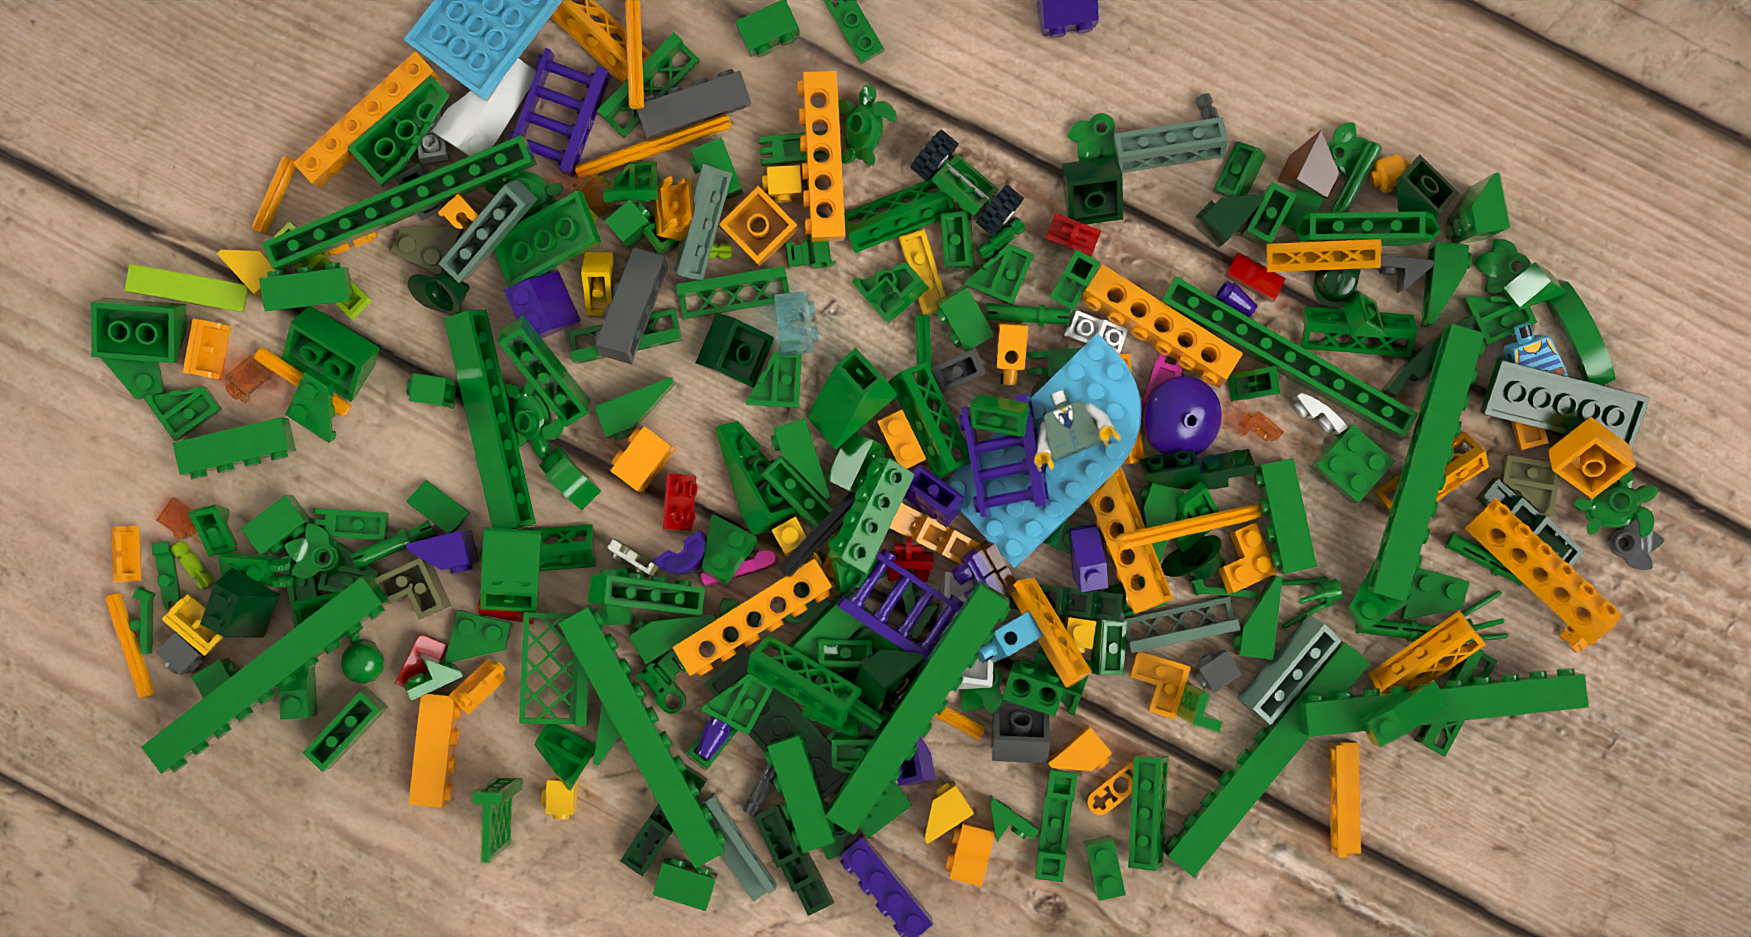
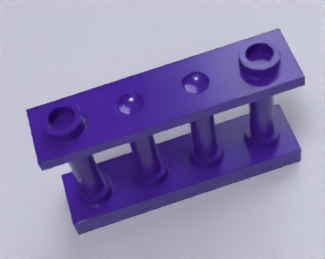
[507,48,611,178]
[959,394,1051,518]
[837,549,965,663]

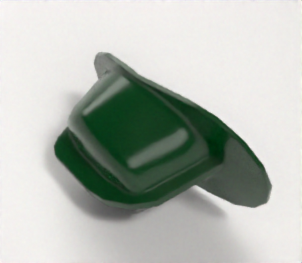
[1313,269,1361,308]
[408,272,470,316]
[1161,535,1225,580]

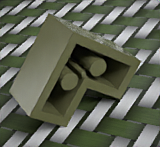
[374,558,452,619]

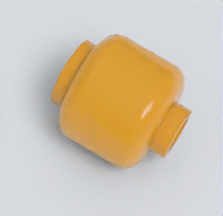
[1369,154,1410,193]

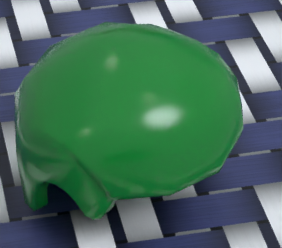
[341,639,384,684]

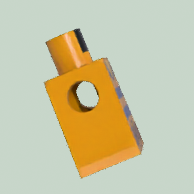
[995,322,1028,385]

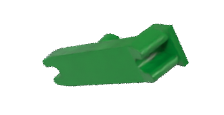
[152,541,181,609]
[1189,579,1258,598]
[130,586,155,654]

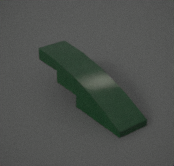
[1380,315,1477,397]
[1476,477,1585,566]
[1009,584,1126,622]
[620,764,708,877]
[754,805,835,916]

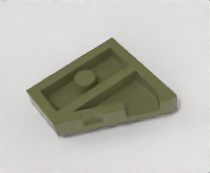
[390,226,464,275]
[1500,455,1560,516]
[607,539,661,578]

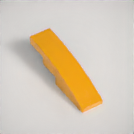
[889,503,980,564]

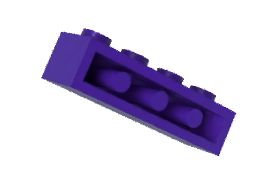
[840,833,933,937]

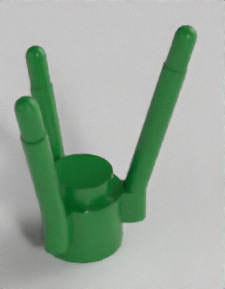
[1282,576,1343,629]
[1451,590,1508,643]

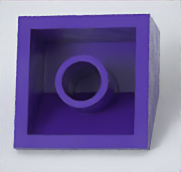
[1037,0,1099,38]
[504,271,581,339]
[406,530,480,574]

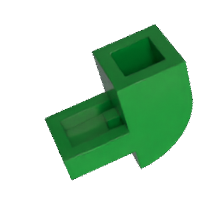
[1050,249,1101,310]
[539,447,601,510]

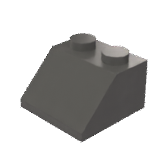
[992,697,1050,763]

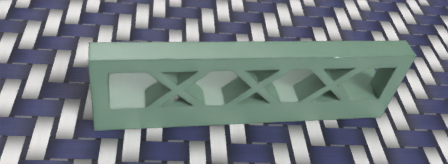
[1113,117,1228,173]
[674,164,733,280]
[1124,596,1240,653]
[701,793,777,901]

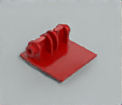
[663,473,698,531]

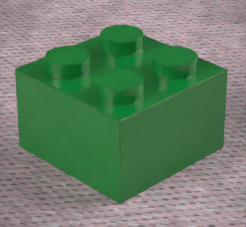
[1310,424,1395,503]

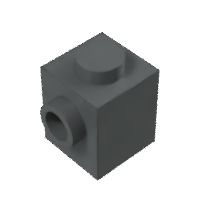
[156,632,206,675]
[1195,650,1242,693]

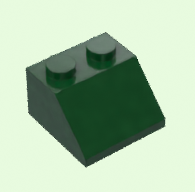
[1397,154,1459,219]
[1062,156,1123,225]
[1194,195,1265,248]
[695,312,774,388]
[200,568,280,638]
[856,649,925,713]

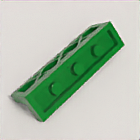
[597,32,700,138]
[844,178,956,253]
[676,266,791,320]
[1300,306,1418,357]
[568,308,683,365]
[888,362,971,478]
[481,524,596,572]
[747,634,862,728]
[1414,644,1498,757]
[1177,683,1223,733]
[1128,755,1169,871]

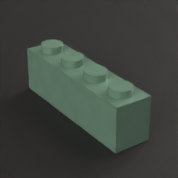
[439,180,537,283]
[1238,615,1342,725]

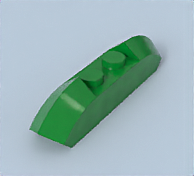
[1294,212,1441,246]

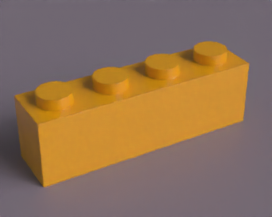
[409,691,463,808]

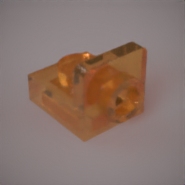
[571,174,615,218]
[225,355,271,404]
[1237,411,1284,442]
[156,498,196,539]

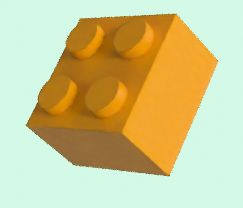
[719,186,798,268]
[1548,417,1636,499]
[610,426,677,492]

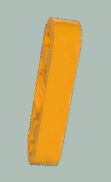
[1086,755,1146,815]

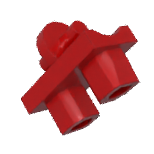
[1045,213,1101,257]
[886,537,934,582]

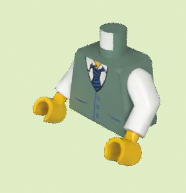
[1034,390,1121,472]

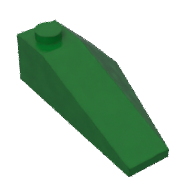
[347,76,450,187]
[715,421,800,535]

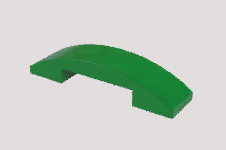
[1545,281,1616,385]
[1035,769,1078,882]

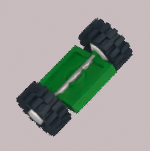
[910,129,1024,237]

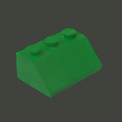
[1445,172,1511,244]
[91,298,186,363]
[282,306,380,402]

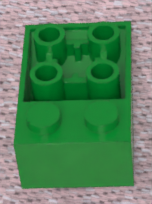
[807,348,898,450]
[480,528,541,612]

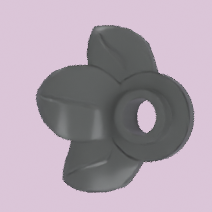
[1609,519,1664,570]

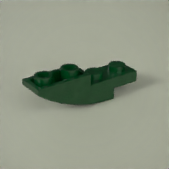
[1139,449,1256,489]

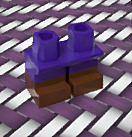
[951,540,1016,599]

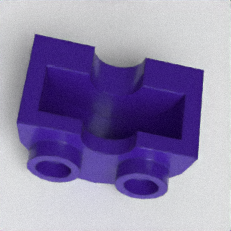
[653,530,707,575]

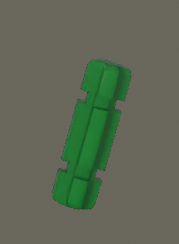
[977,218,1026,260]

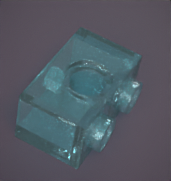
[774,291,819,356]

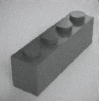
[636,69,751,140]
[594,248,669,364]

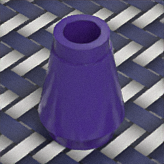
[1215,281,1257,317]
[696,717,731,760]

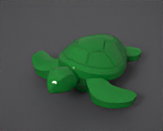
[838,83,897,166]
[484,171,564,217]
[506,381,564,460]
[1574,470,1659,538]

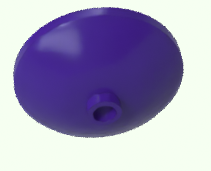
[1143,376,1222,455]

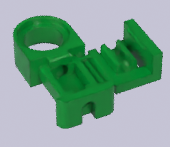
[785,212,836,269]
[636,649,686,714]

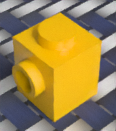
[762,165,803,203]
[1064,616,1096,653]
[541,777,579,819]

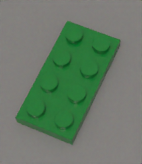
[494,191,601,288]

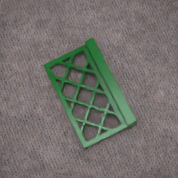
[519,612,588,726]
[472,777,523,863]

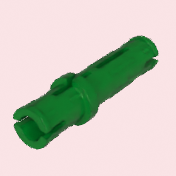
[986,303,1070,326]
[350,520,435,570]
[1444,532,1523,586]
[1355,619,1436,642]

